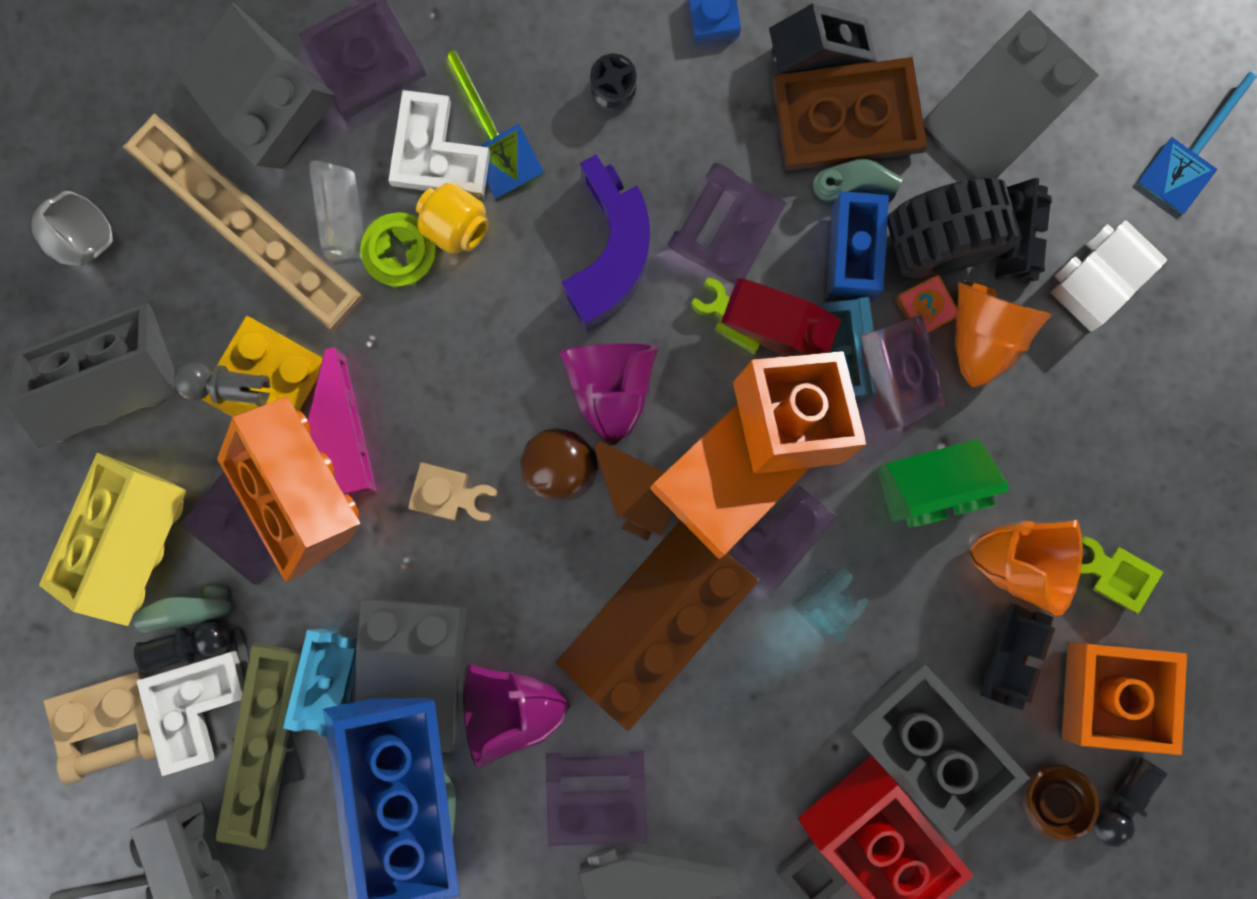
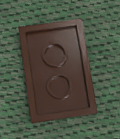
[772,57,927,171]

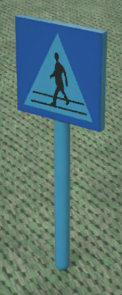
[1137,72,1256,215]

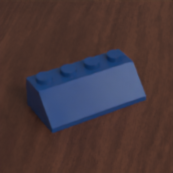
[323,698,460,899]

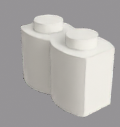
[1050,220,1168,332]

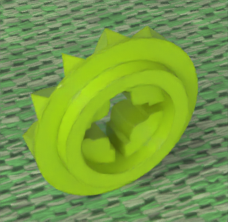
[360,212,437,289]

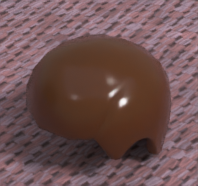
[520,428,598,500]
[1022,765,1100,842]

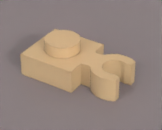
[408,462,498,522]

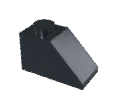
[769,3,877,74]

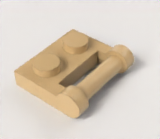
[43,671,157,785]

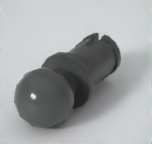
[174,362,270,406]

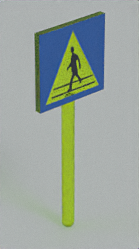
[448,50,545,200]

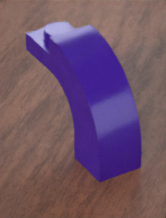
[561,154,650,332]

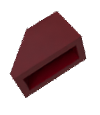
[720,278,841,357]

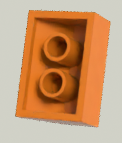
[217,396,360,583]

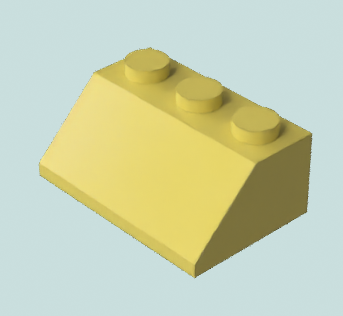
[39,453,187,626]

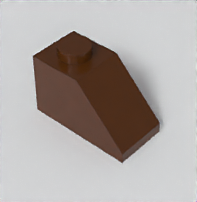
[595,440,672,541]

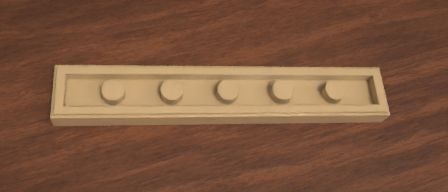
[123,113,364,332]

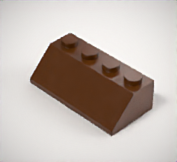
[556,520,759,732]

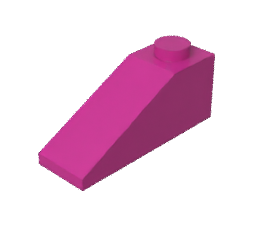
[308,347,376,497]

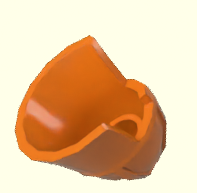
[954,280,1051,388]
[969,520,1083,617]

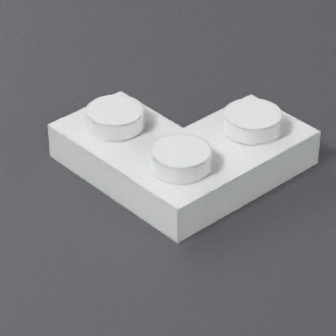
[388,90,490,198]
[136,651,245,776]

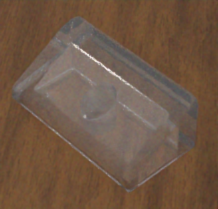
[309,160,364,265]

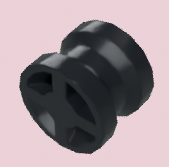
[590,53,637,112]

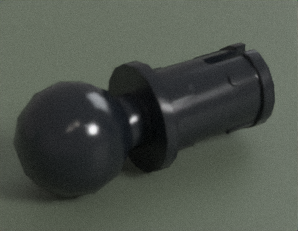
[134,620,231,673]
[1094,756,1168,847]

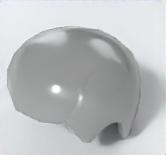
[31,191,113,266]

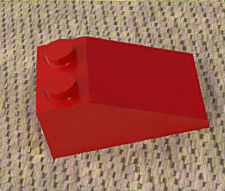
[797,755,974,899]

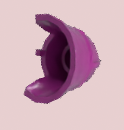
[559,343,659,445]
[463,664,570,769]

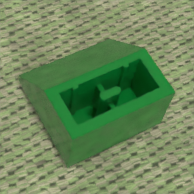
[877,439,1009,528]

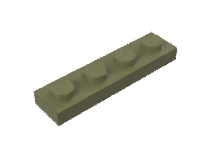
[215,643,302,850]

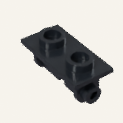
[995,177,1052,281]
[980,602,1056,711]

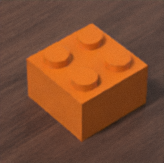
[733,352,867,474]
[1061,642,1187,755]

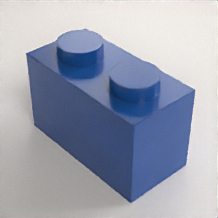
[826,191,889,302]

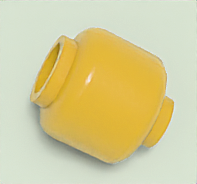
[416,183,489,254]

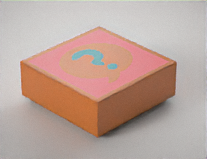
[894,274,957,339]

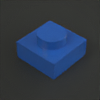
[688,0,741,42]

